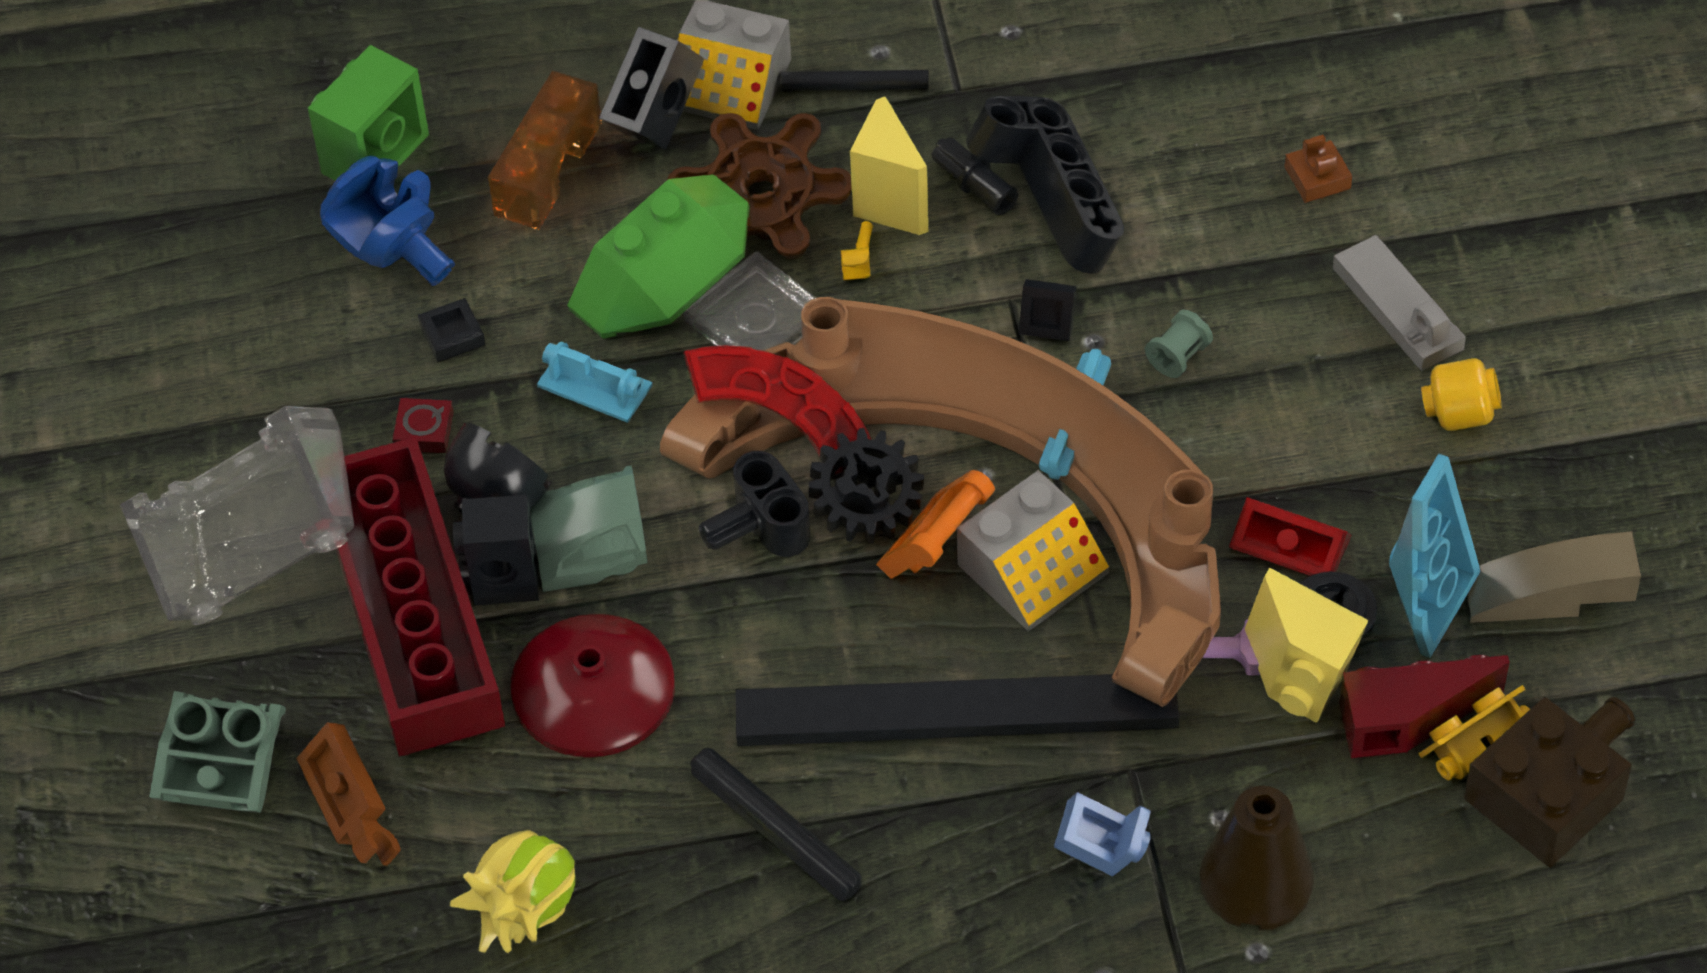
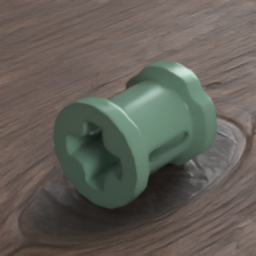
[1145,310,1213,378]

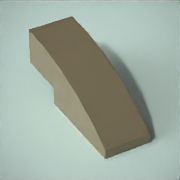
[1466,531,1641,623]

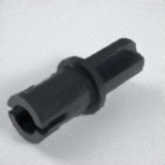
[931,137,1019,216]

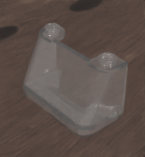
[120,406,354,625]

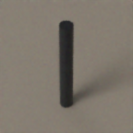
[781,70,929,91]

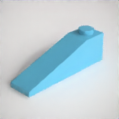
[1389,454,1481,658]

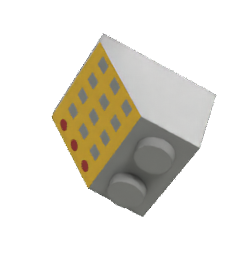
[678,0,791,130]
[957,470,1109,632]

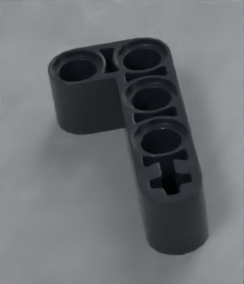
[966,96,1124,274]

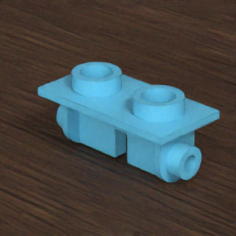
[537,342,653,423]

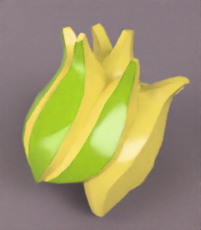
[450,830,575,953]

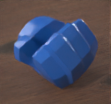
[320,156,455,286]

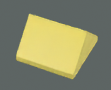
[850,96,929,235]

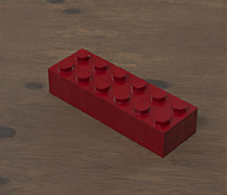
[313,437,506,757]

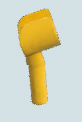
[841,221,873,281]

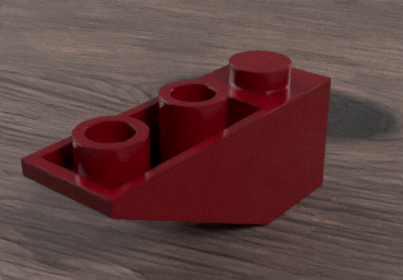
[1339,655,1510,758]

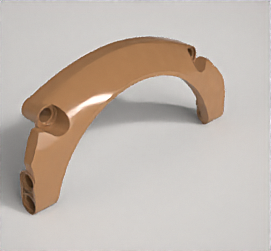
[660,297,1221,707]

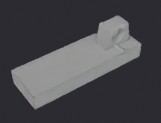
[1333,235,1466,371]

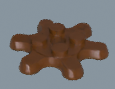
[667,113,852,259]

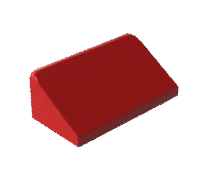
[1229,497,1352,576]

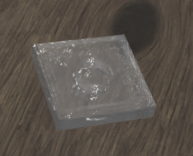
[683,251,816,351]

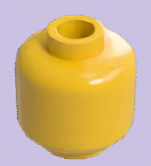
[1421,358,1502,431]

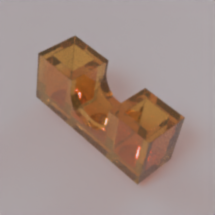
[488,71,602,230]

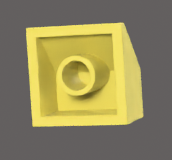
[1245,568,1369,723]

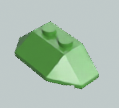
[567,174,750,339]

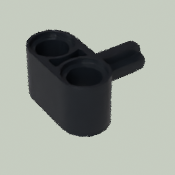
[698,451,810,557]

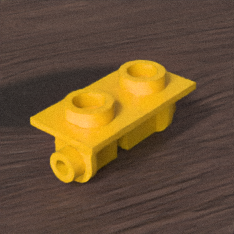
[1418,685,1530,781]

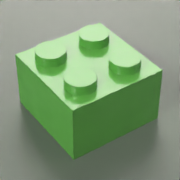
[308,45,429,181]

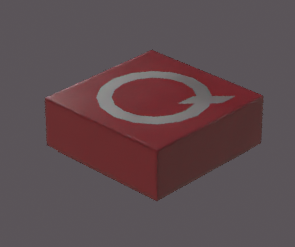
[392,398,454,453]

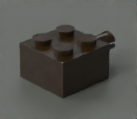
[1464,696,1635,868]

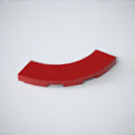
[683,345,872,475]

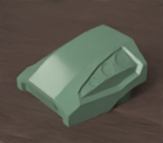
[531,465,648,592]
[149,691,286,813]

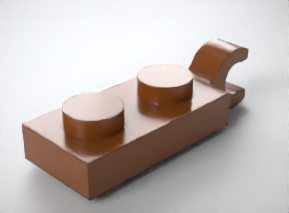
[296,722,400,866]

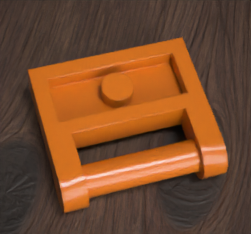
[876,470,995,579]

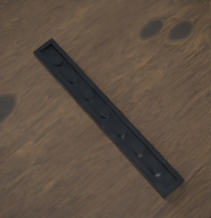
[735,674,1179,746]

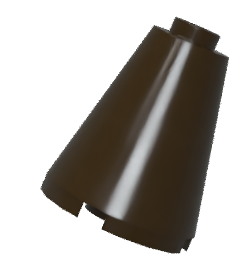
[1200,786,1314,930]

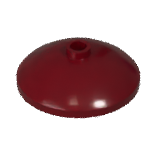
[511,614,675,757]

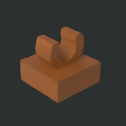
[1284,135,1352,203]

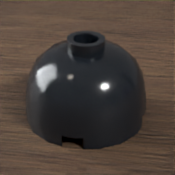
[444,423,552,513]

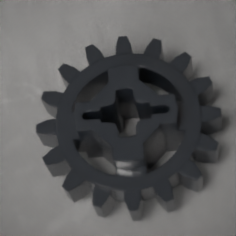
[808,428,924,544]

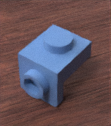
[1054,792,1151,876]

